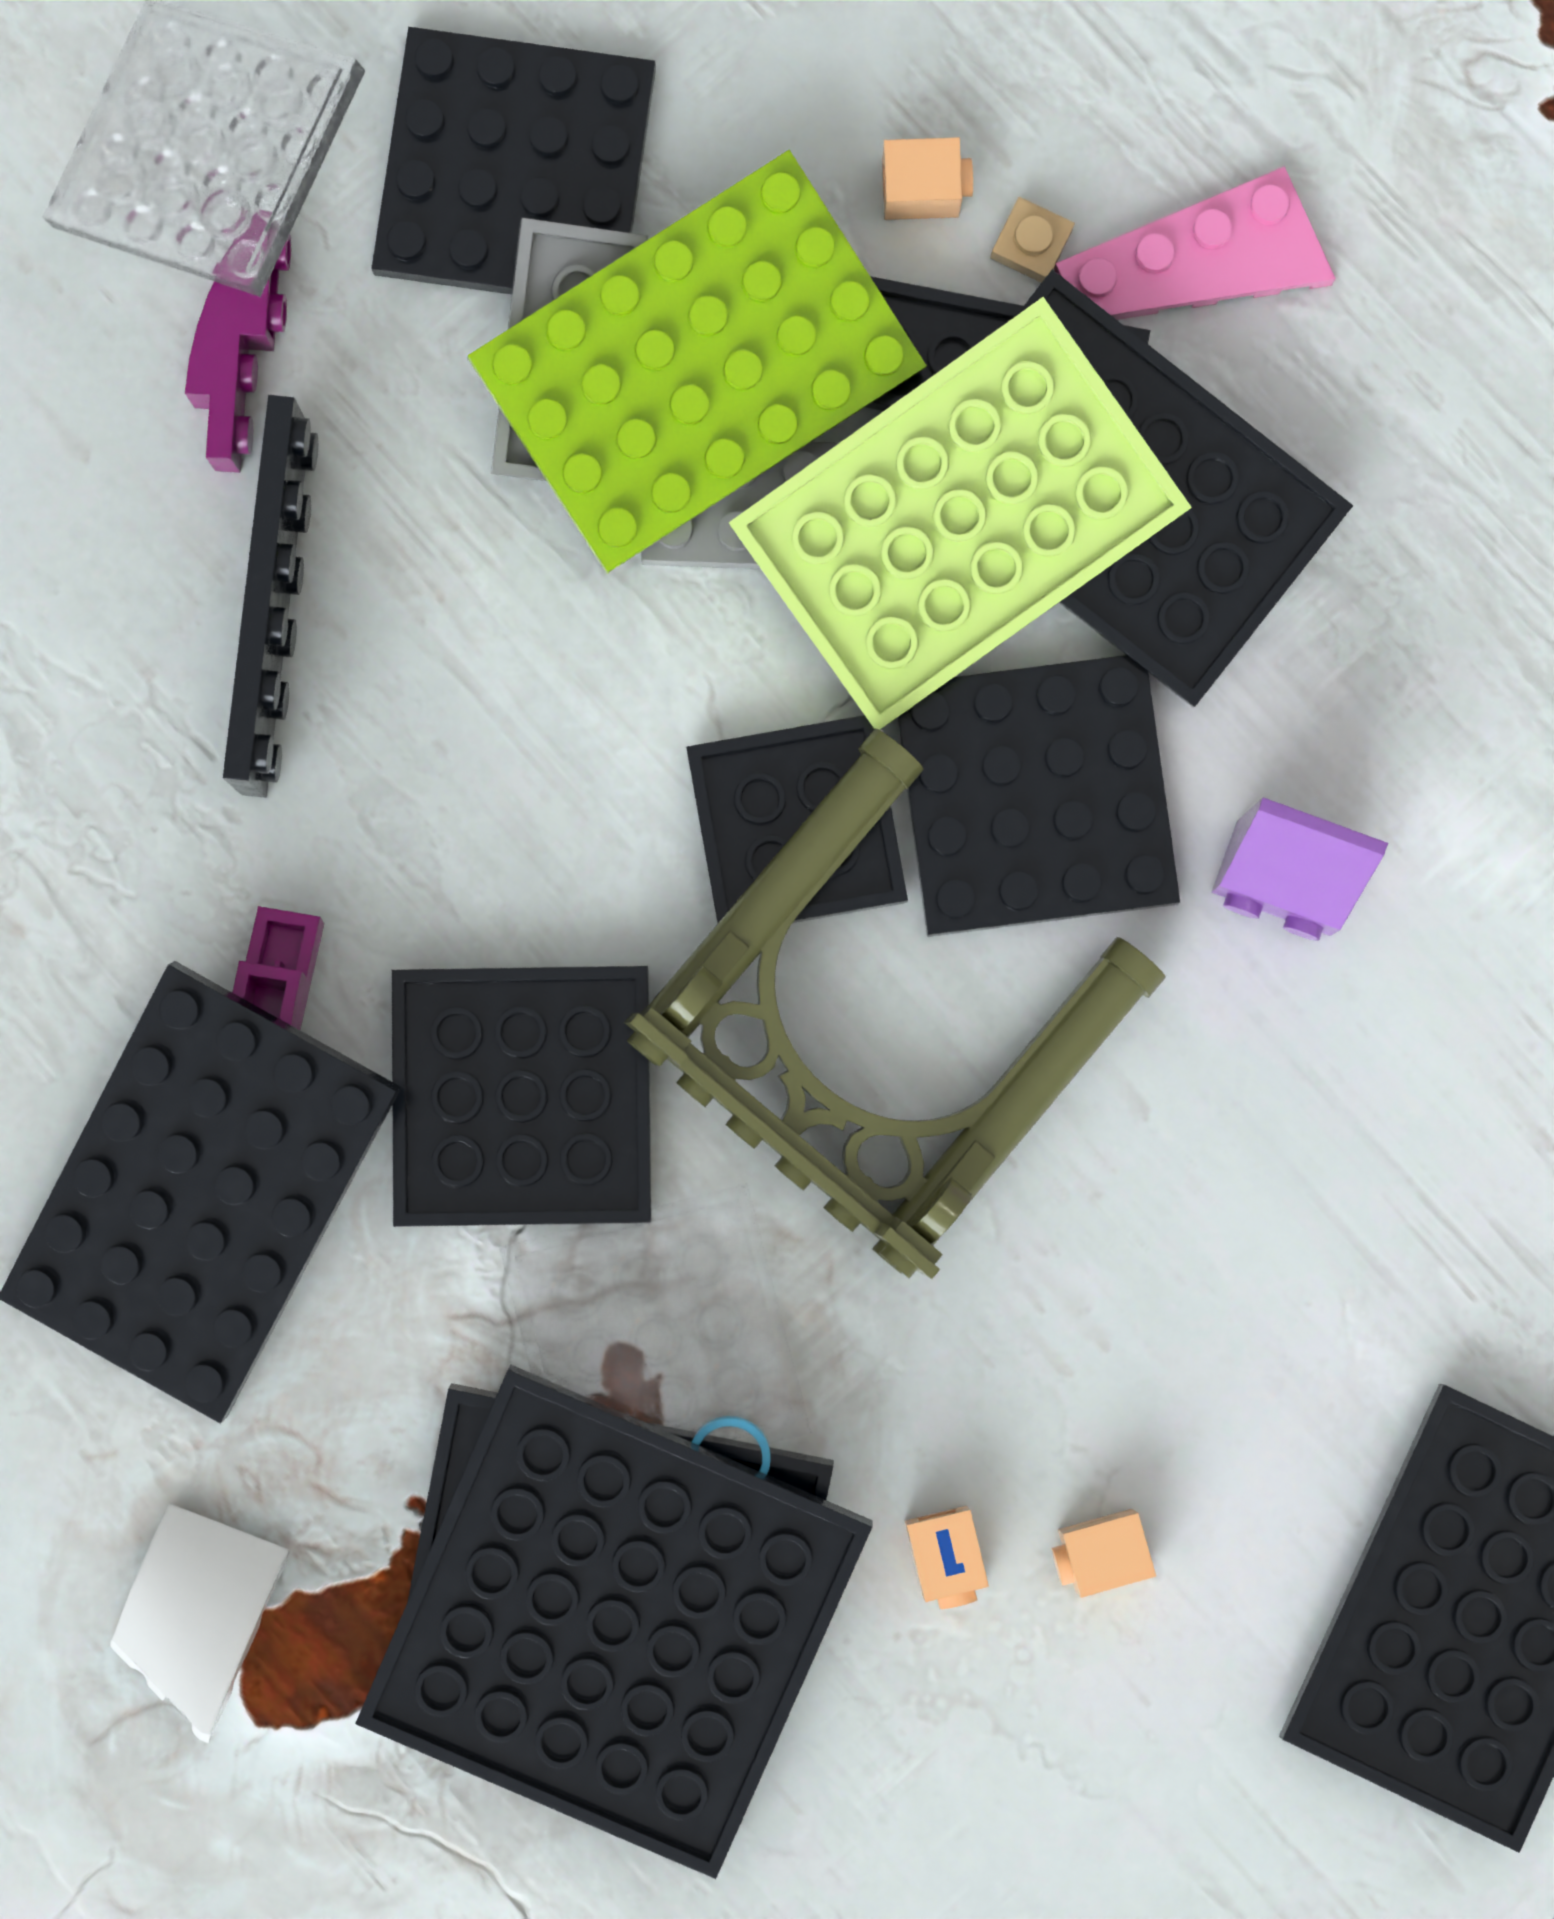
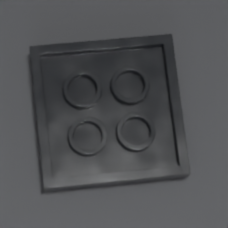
[686,715,908,924]

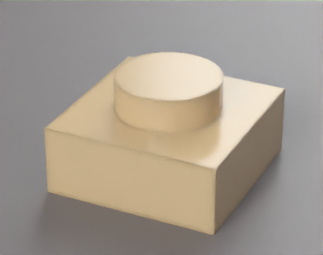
[990,197,1075,283]

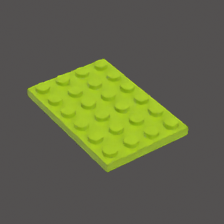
[467,149,927,574]

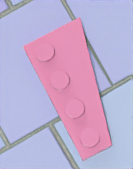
[1054,166,1336,320]

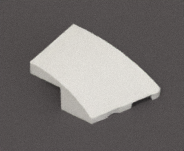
[111,1503,289,1743]

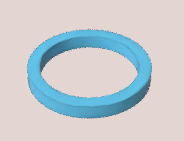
[692,1416,771,1475]

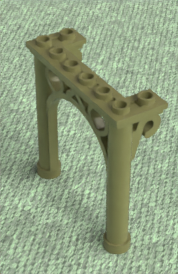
[624,728,1166,1279]

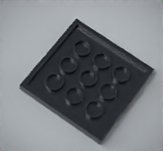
[371,26,656,295]
[898,655,1180,937]
[392,966,652,1227]

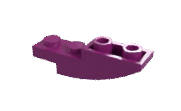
[185,210,291,473]
[232,906,325,1030]

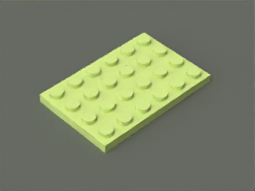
[729,297,1192,730]

